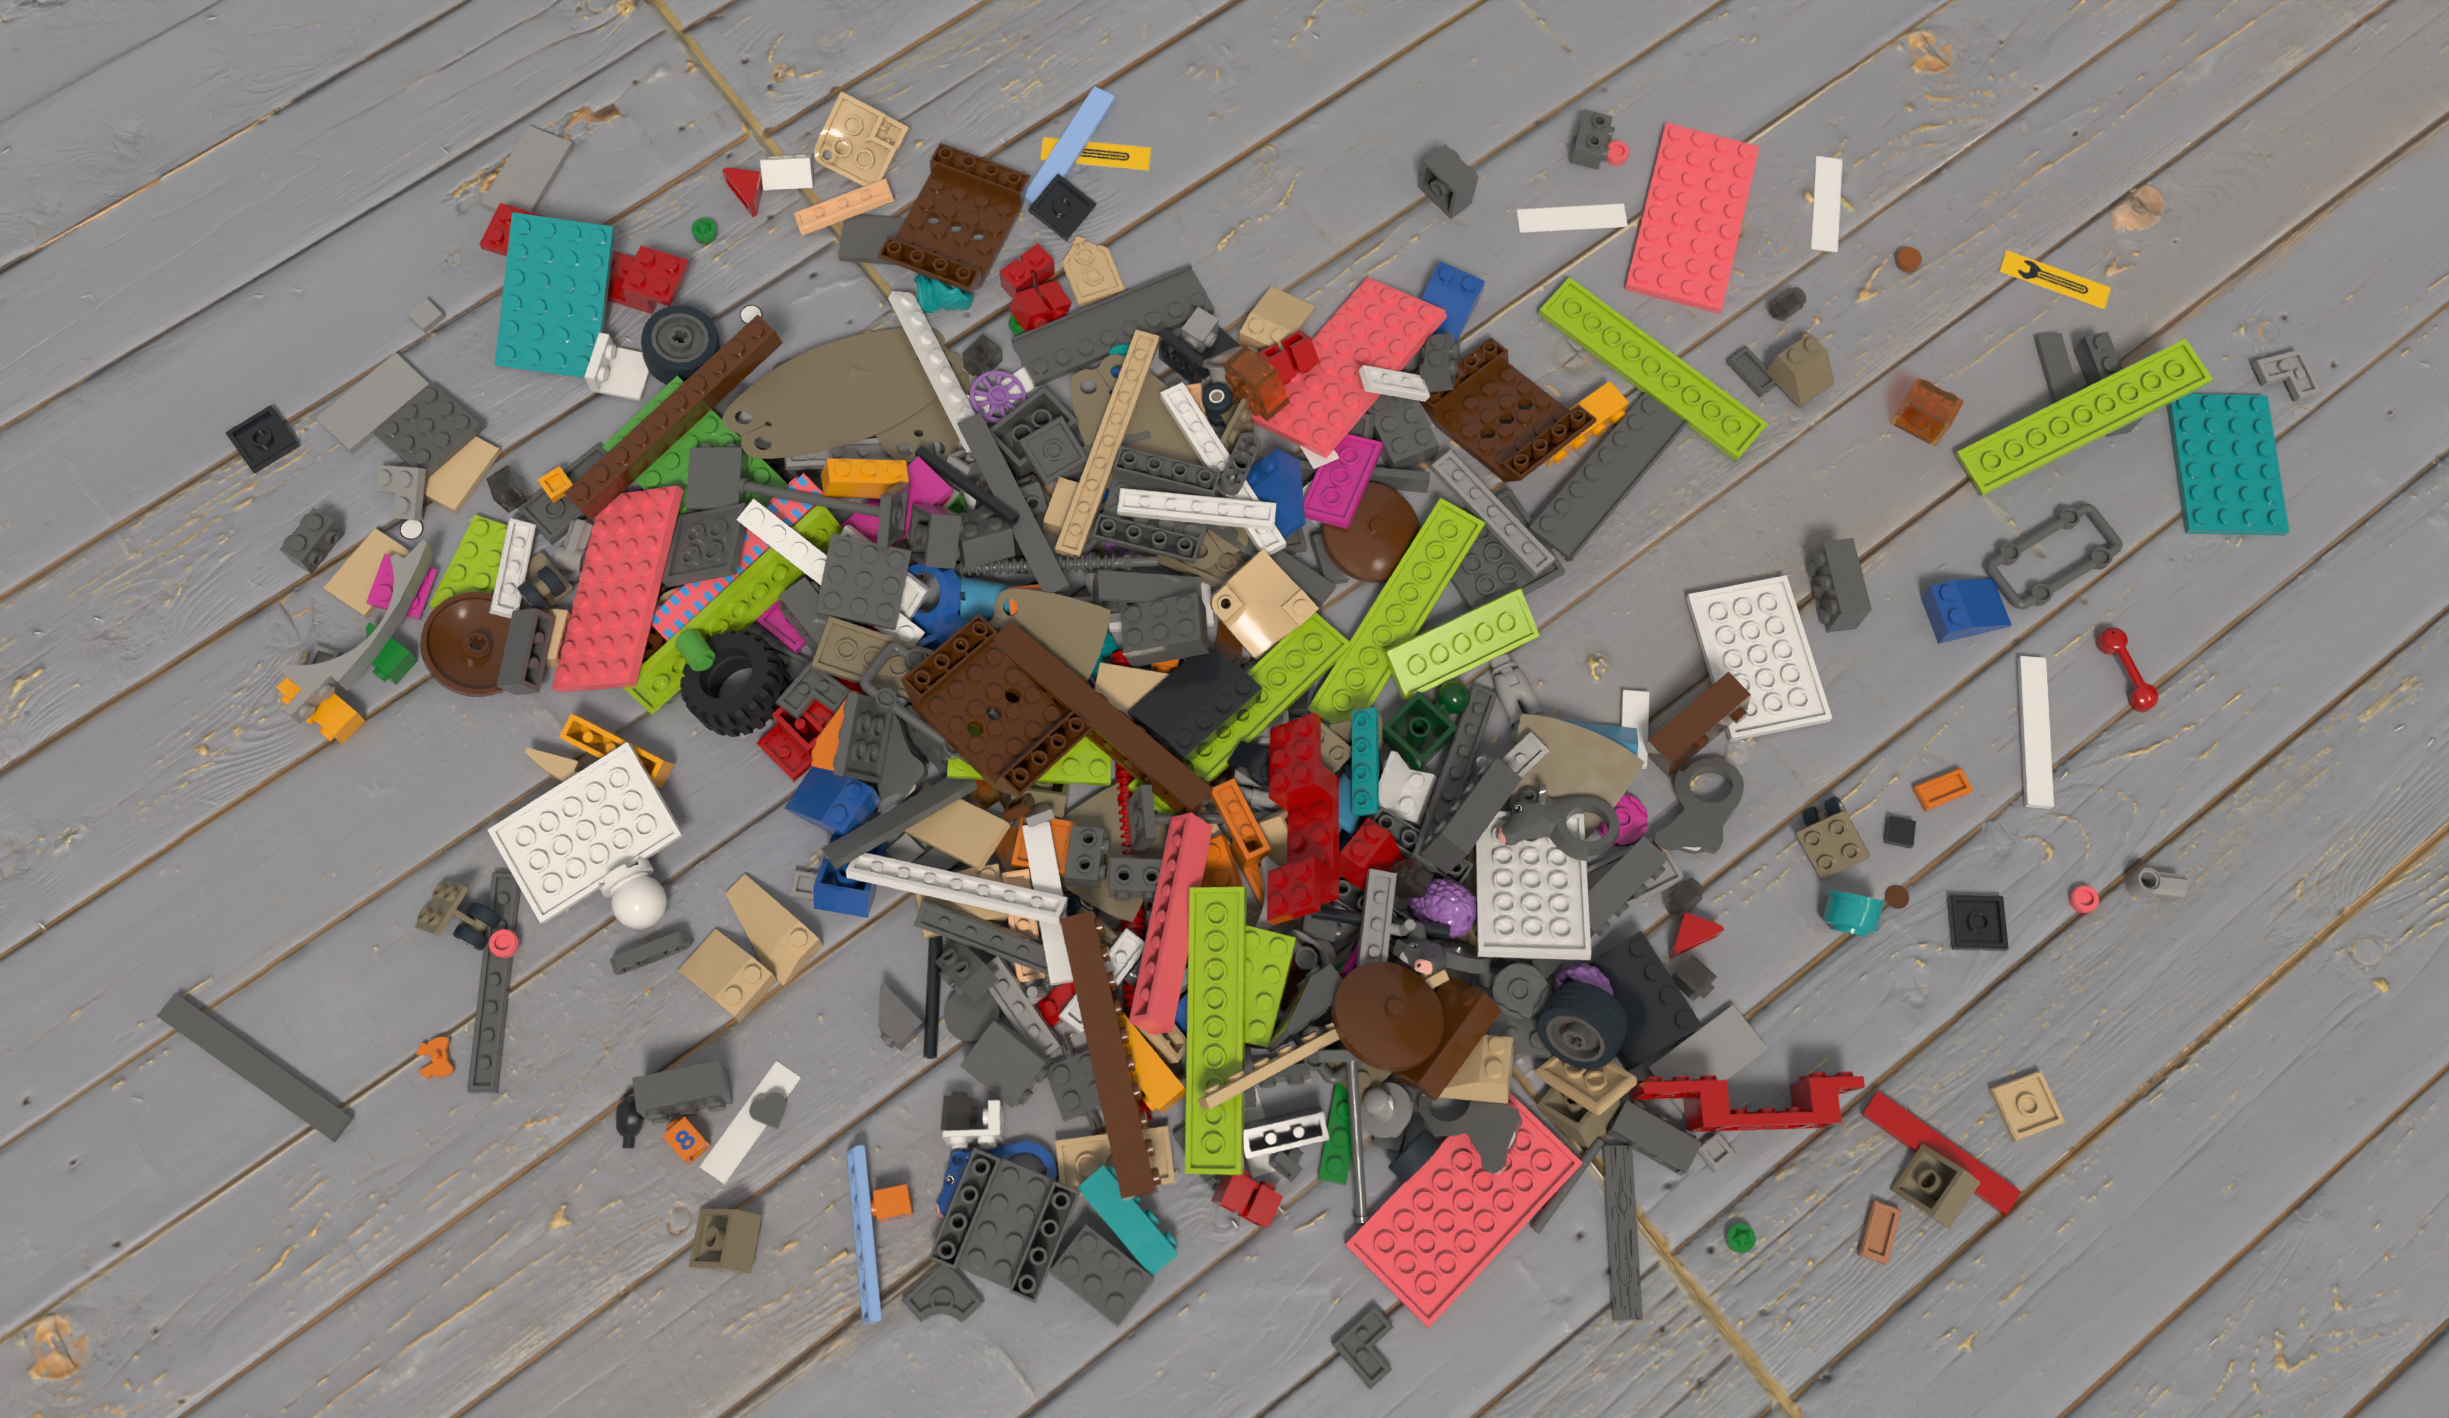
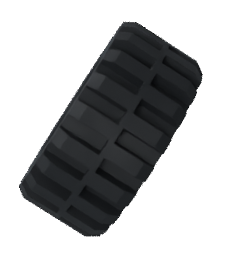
[680,630,790,737]

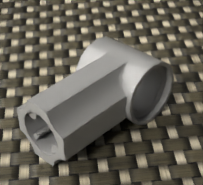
[554,519,593,573]
[2126,868,2188,899]

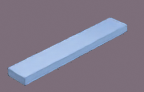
[1024,86,1115,205]
[846,1145,882,1325]

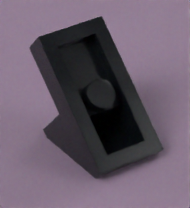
[1226,740,1270,792]

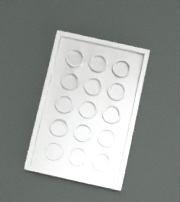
[1686,575,1832,742]
[488,742,685,924]
[1475,811,1591,960]

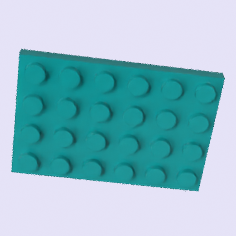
[494,212,616,378]
[2167,394,2289,536]

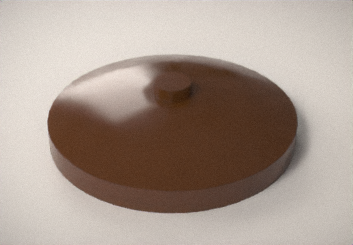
[1321,482,1421,583]
[420,592,511,697]
[1332,962,1444,1071]

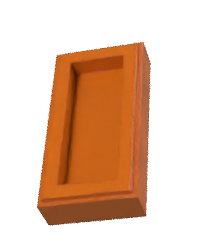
[1912,767,1974,812]

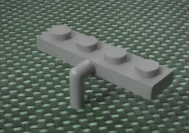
[1476,731,1550,777]
[1356,869,1416,968]
[986,956,1063,1057]

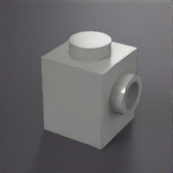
[1181,307,1219,353]

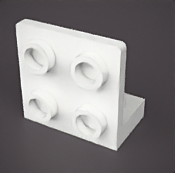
[585,332,650,401]
[1379,751,1437,827]
[942,1100,1004,1150]

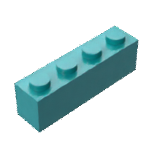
[1077,1163,1178,1277]

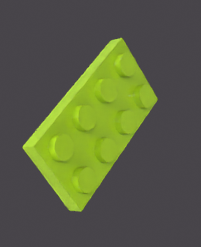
[429,515,507,610]
[1245,925,1297,1048]

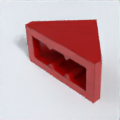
[722,167,763,217]
[1669,913,1724,959]

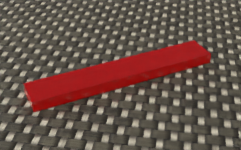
[1861,1091,2022,1215]

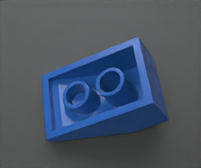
[1421,261,1485,343]
[1246,449,1306,538]
[1920,579,2012,644]
[785,766,881,838]
[813,835,888,918]

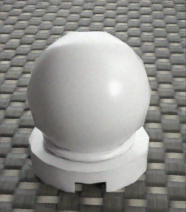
[598,858,668,930]

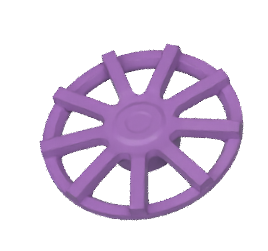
[969,371,1027,423]

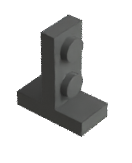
[1244,1046,1310,1108]

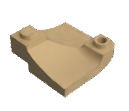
[814,92,910,187]
[1210,549,1319,661]

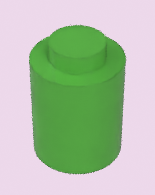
[675,629,715,671]

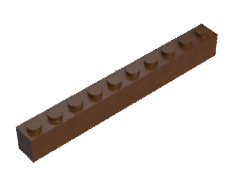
[564,314,783,521]
[993,621,1213,815]
[1060,911,1162,1201]

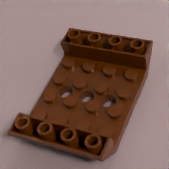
[878,143,1030,292]
[1420,337,1597,482]
[901,614,1094,798]

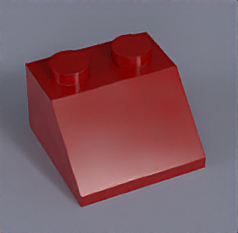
[1339,818,1406,892]

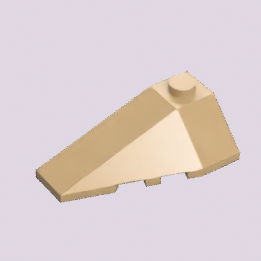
[725,874,823,986]

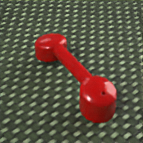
[2096,627,2159,713]

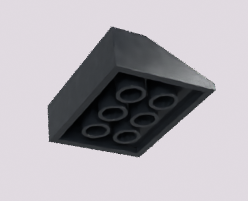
[1128,647,1262,765]
[1588,931,1702,1071]

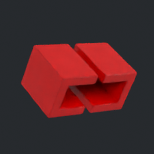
[999,243,1055,298]
[1009,281,1072,332]
[1257,330,1320,387]
[1211,1169,1283,1228]

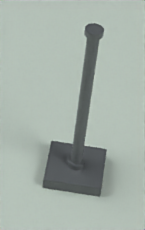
[738,478,909,548]
[1127,785,1274,854]
[1319,1040,1370,1223]

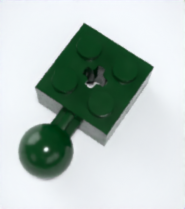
[1382,681,1470,771]

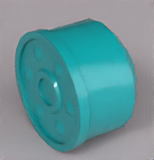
[1823,890,1885,937]

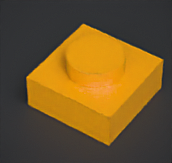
[537,466,573,503]

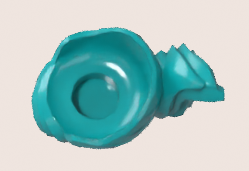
[914,274,974,313]

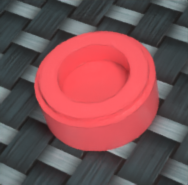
[1606,141,1629,166]
[2069,885,2099,914]
[489,929,520,958]

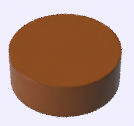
[1895,247,1922,273]

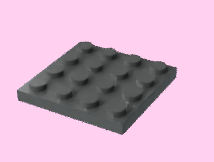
[1451,488,1566,610]

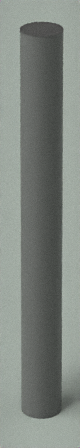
[1530,1138,1604,1234]

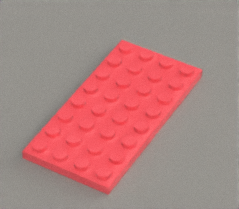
[1625,123,1759,314]
[1251,277,1447,458]
[552,486,684,693]
[1345,1092,1583,1329]

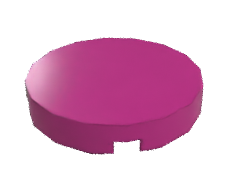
[1596,794,1648,847]

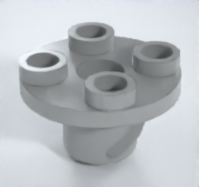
[1360,1083,1414,1138]

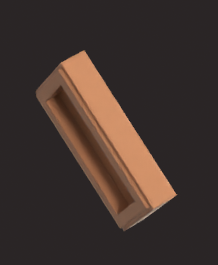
[1858,1200,1902,1265]

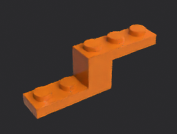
[1211,778,1271,910]

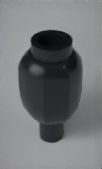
[616,1096,644,1149]

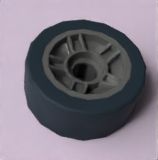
[1388,1129,1441,1183]

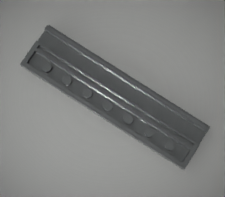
[1011,265,1214,387]
[1528,392,1688,562]

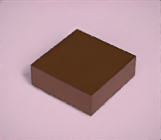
[1002,793,1035,822]

